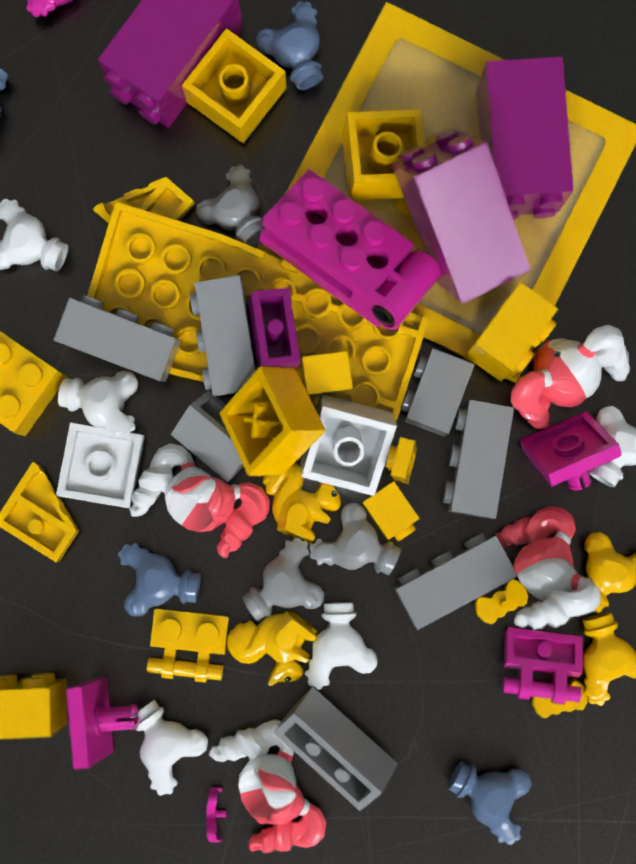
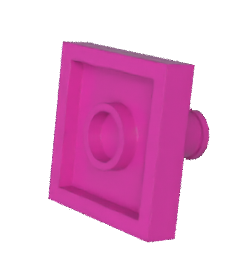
[520,411,622,491]
[66,677,139,769]

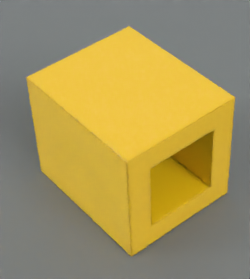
[297,351,352,395]
[361,481,420,542]

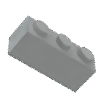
[190,275,257,396]
[54,295,182,382]
[443,400,514,519]
[394,533,518,630]
[274,687,398,811]

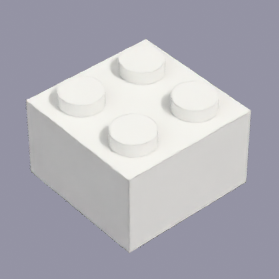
[300,394,397,496]

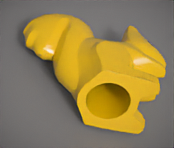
[263,462,341,544]
[227,610,318,686]

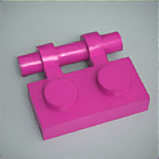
[502,627,583,704]

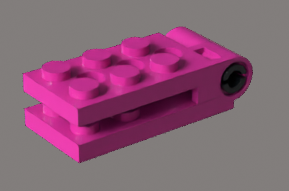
[259,169,441,330]

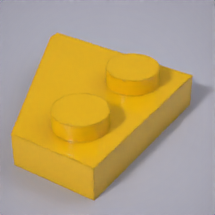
[93,177,195,223]
[0,462,79,562]

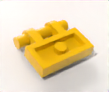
[147,608,230,683]

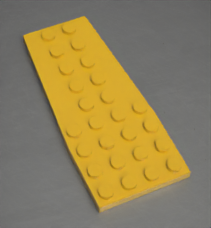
[87,201,428,422]

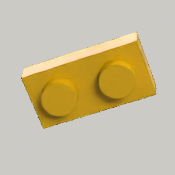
[386,437,417,484]

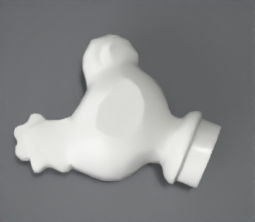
[0,199,68,271]
[58,371,139,437]
[588,406,636,487]
[304,602,378,690]
[130,700,208,796]

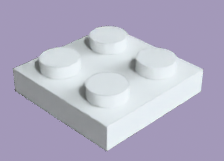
[56,423,145,509]

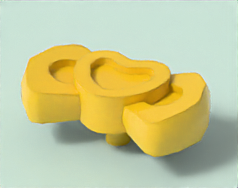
[474,579,528,625]
[531,679,588,718]

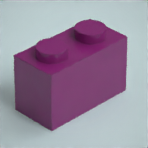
[247,288,301,370]

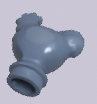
[255,1,323,90]
[118,542,201,617]
[448,761,532,845]

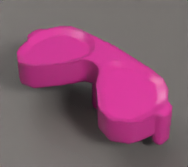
[206,787,226,842]

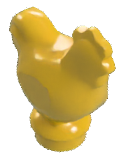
[584,532,636,615]
[583,612,636,706]

